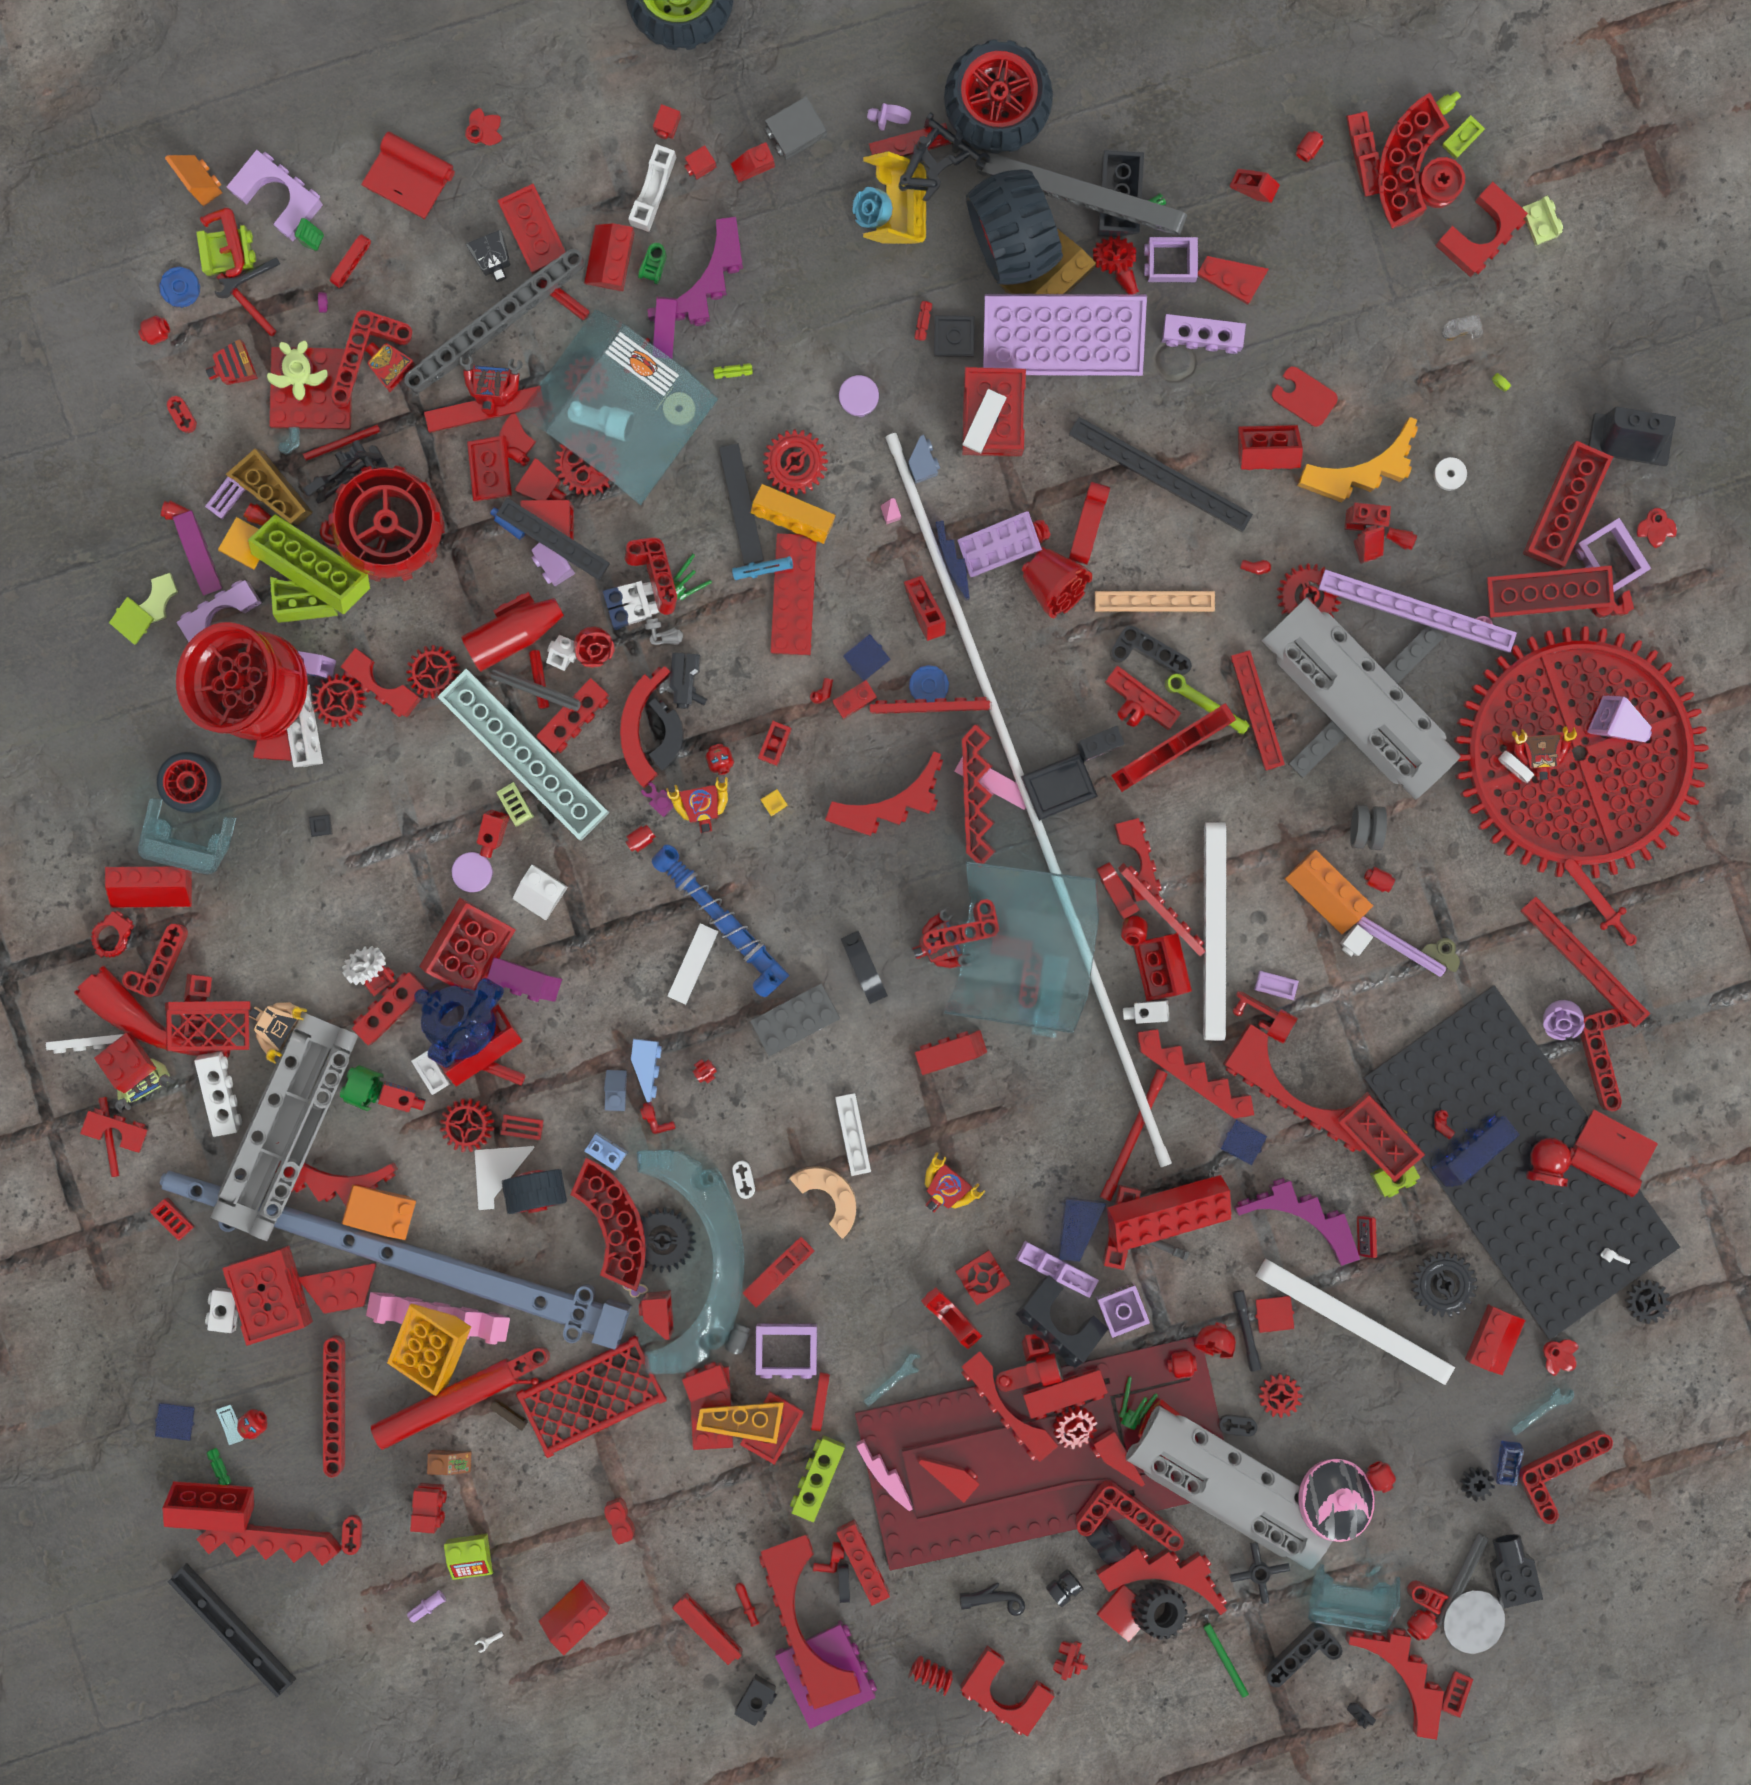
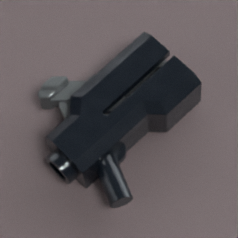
[659,653,708,709]

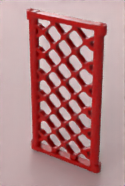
[516,1335,667,1458]

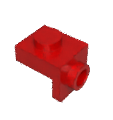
[364,966,395,997]

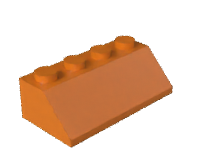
[1285,850,1373,935]

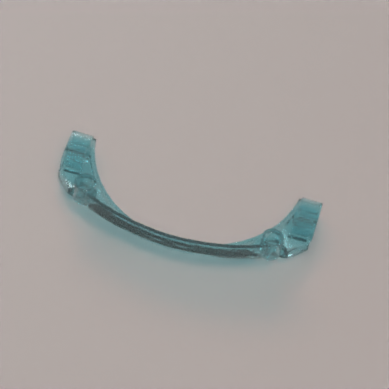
[637,1150,744,1374]

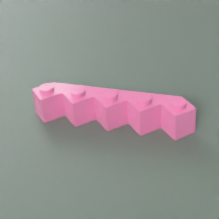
[366,1292,510,1344]

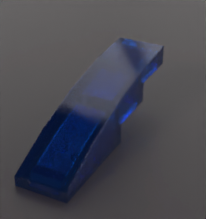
[935,521,970,601]

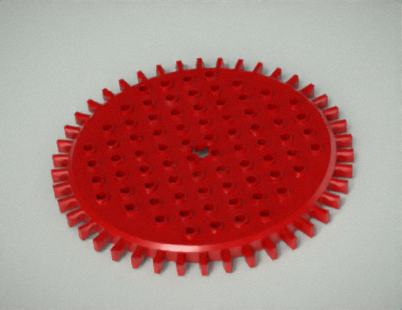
[1454,626,1709,879]

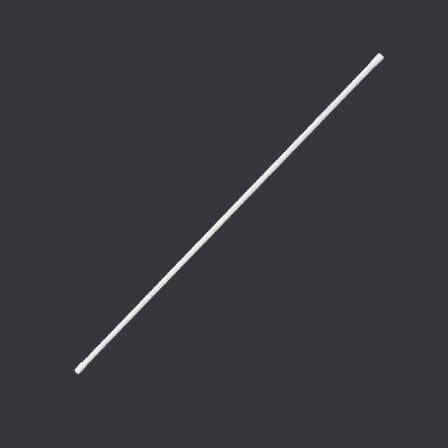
[885,433,1172,1167]

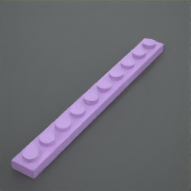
[1318,570,1517,652]

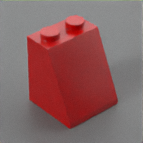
[521,500,574,540]

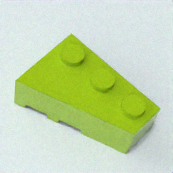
[270,577,338,623]

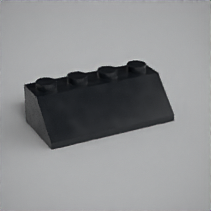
[1098,150,1144,237]

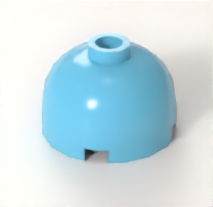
[852,187,893,229]

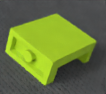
[196,225,256,276]

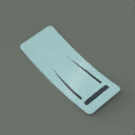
[216,1405,244,1445]

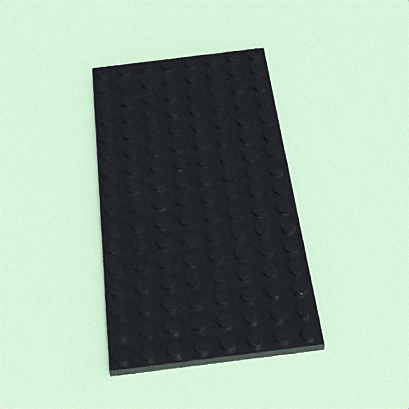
[1363,985,1680,1340]

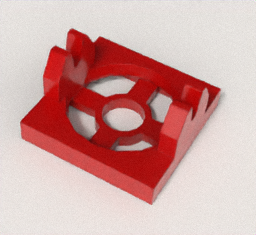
[955,1250,1011,1305]

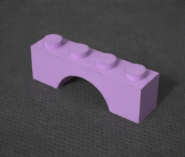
[177,580,262,642]

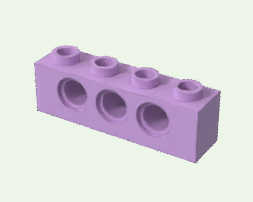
[1161,314,1246,354]

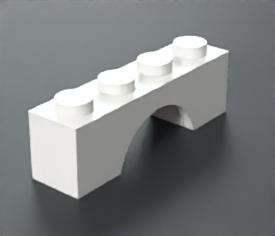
[628,144,676,232]

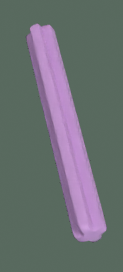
[1356,916,1446,977]

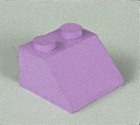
[531,543,575,586]

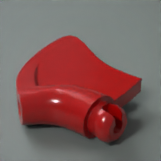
[499,413,536,466]

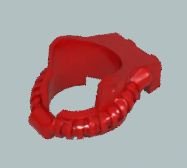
[91,911,135,958]

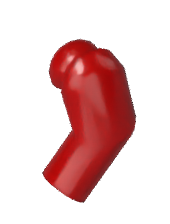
[1240,560,1271,575]
[810,678,833,704]
[1434,1110,1455,1139]

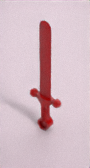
[1564,859,1637,946]

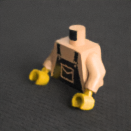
[249,1002,307,1064]

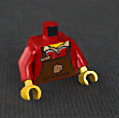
[1512,727,1577,780]

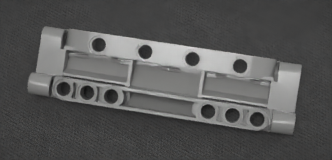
[1262,597,1461,800]
[210,1012,358,1241]
[1125,1406,1332,1570]

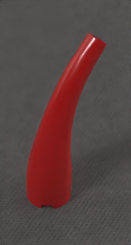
[74,966,231,1058]

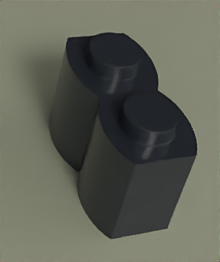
[1085,1518,1131,1565]

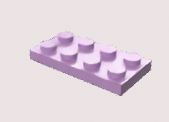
[957,512,1042,577]

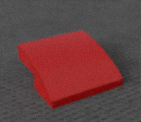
[1096,1585,1140,1642]

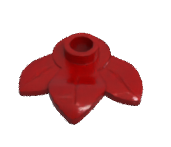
[465,108,502,146]
[1637,508,1677,548]
[1543,1339,1579,1376]

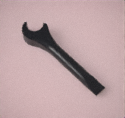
[215,257,280,299]

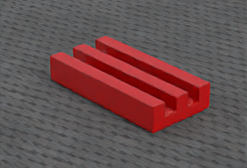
[501,1114,544,1140]

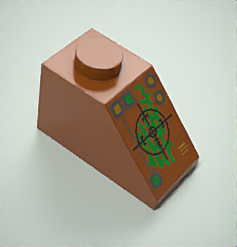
[427,1450,472,1475]

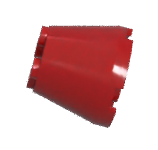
[1021,547,1093,619]

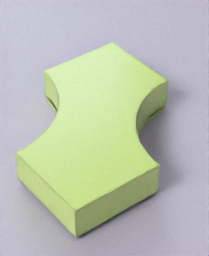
[139,573,178,623]

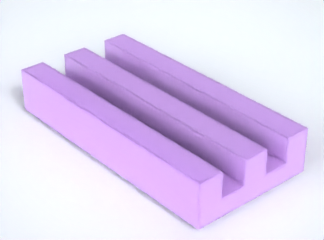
[205,477,246,520]

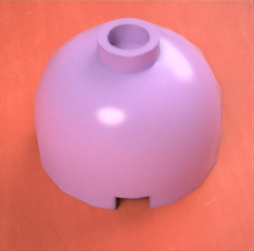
[1543,1000,1584,1040]

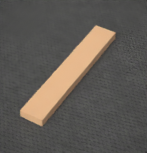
[1095,591,1215,612]

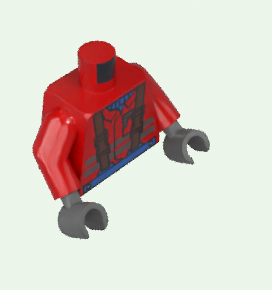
[460,355,523,414]
[912,907,972,968]

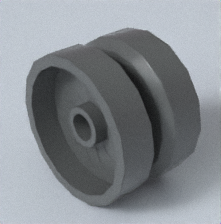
[1350,805,1387,850]

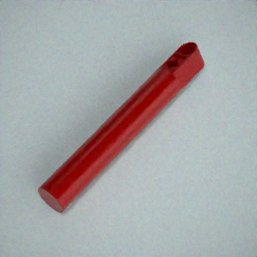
[371,1347,550,1450]

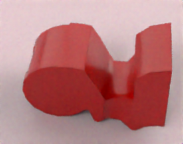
[1592,590,1634,618]

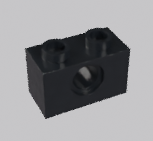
[734,1674,777,1726]

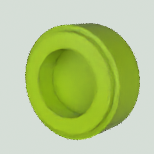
[1491,373,1511,392]

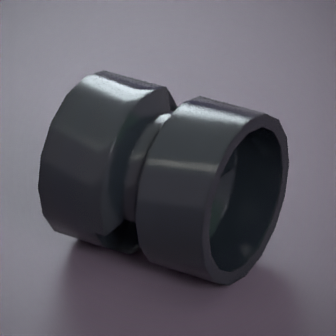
[1046,1569,1084,1608]

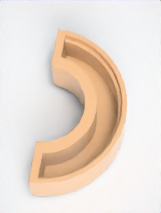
[789,1166,856,1239]

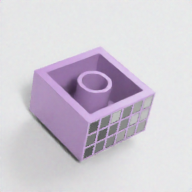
[1096,1282,1150,1338]

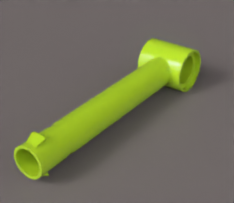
[1165,674,1250,734]

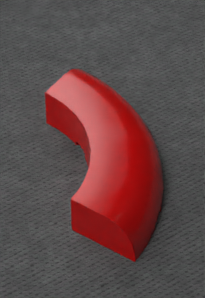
[570,1158,646,1292]

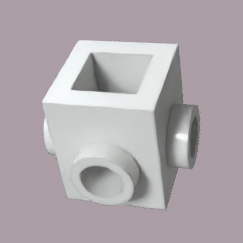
[546,635,576,671]

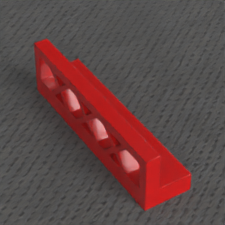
[672,1592,743,1665]

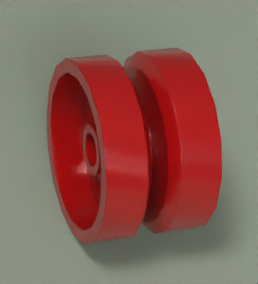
[1419,157,1465,208]

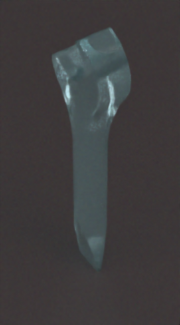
[863,1353,920,1407]
[1511,1388,1574,1436]

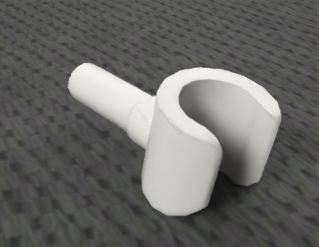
[1600,1248,1630,1264]
[475,1631,504,1653]

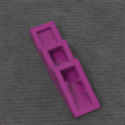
[173,510,223,596]

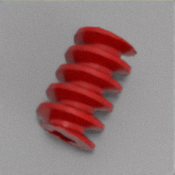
[908,1655,953,1696]

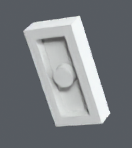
[411,1050,450,1095]

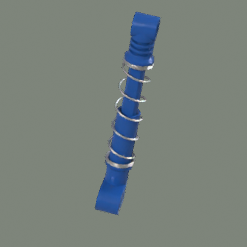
[652,845,790,997]

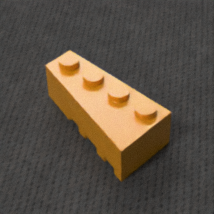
[696,1402,784,1444]

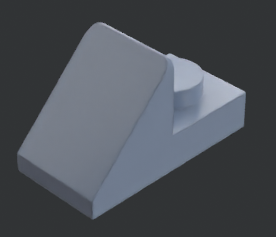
[604,1070,627,1111]

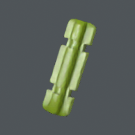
[713,363,753,379]

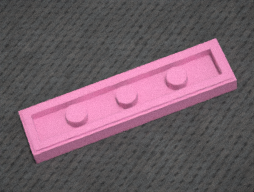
[954,756,1026,810]

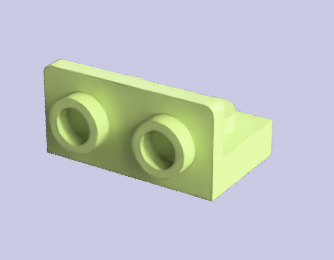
[1522,195,1563,246]

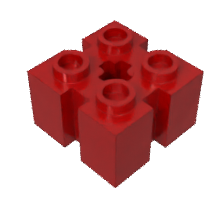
[410,1483,447,1534]

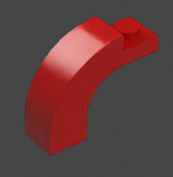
[921,1287,982,1349]

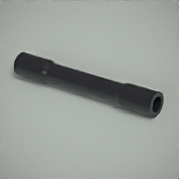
[1232,1290,1262,1372]

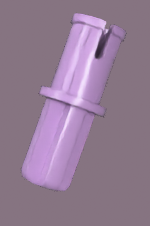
[407,1590,446,1623]

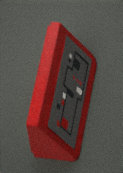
[1357,1216,1377,1258]

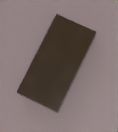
[489,1399,528,1431]

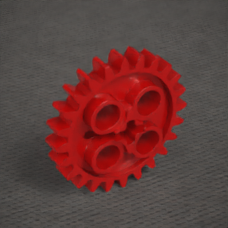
[555,430,620,496]

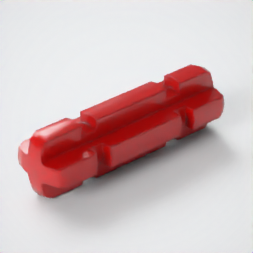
[914,301,932,341]

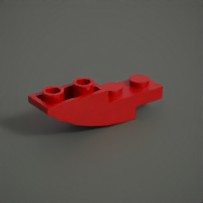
[742,1237,815,1308]

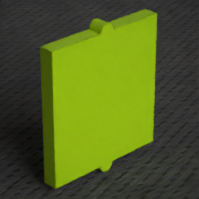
[109,597,154,645]

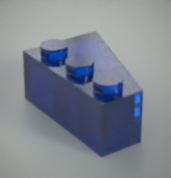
[1058,1197,1106,1262]

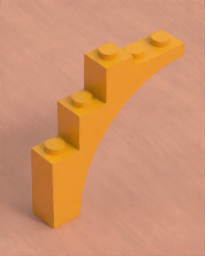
[1297,417,1418,503]

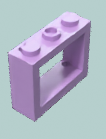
[1574,518,1651,592]
[756,1324,817,1379]

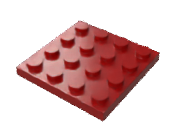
[270,347,353,430]

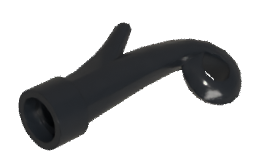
[960,1582,1025,1616]

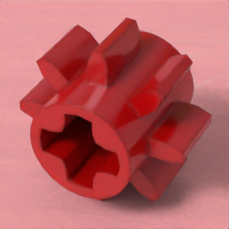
[692,1059,717,1084]

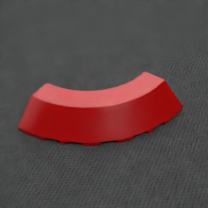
[1379,93,1450,229]

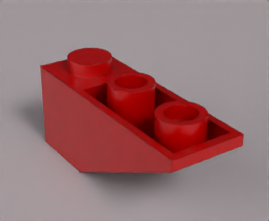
[1353,525,1384,564]

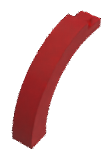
[620,666,671,788]

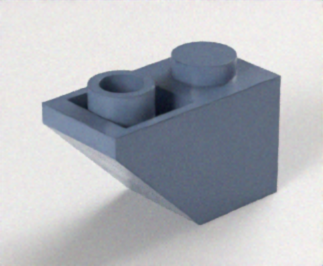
[908,435,940,484]

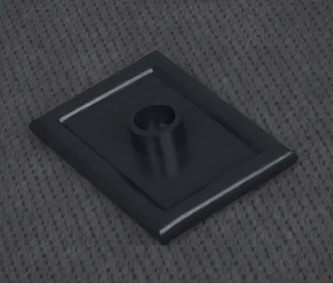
[1021,753,1098,821]

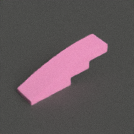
[856,1439,913,1511]

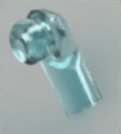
[278,427,300,454]

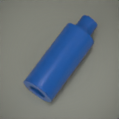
[490,507,525,540]

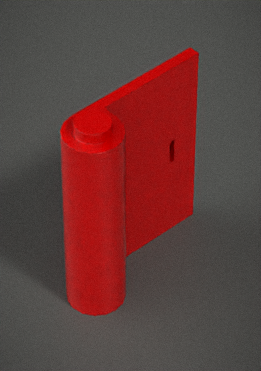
[361,131,455,219]
[1569,1109,1658,1197]

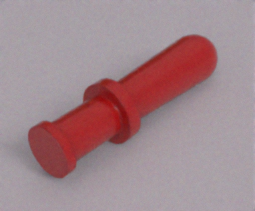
[735,1583,760,1627]

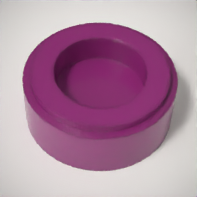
[318,292,328,313]

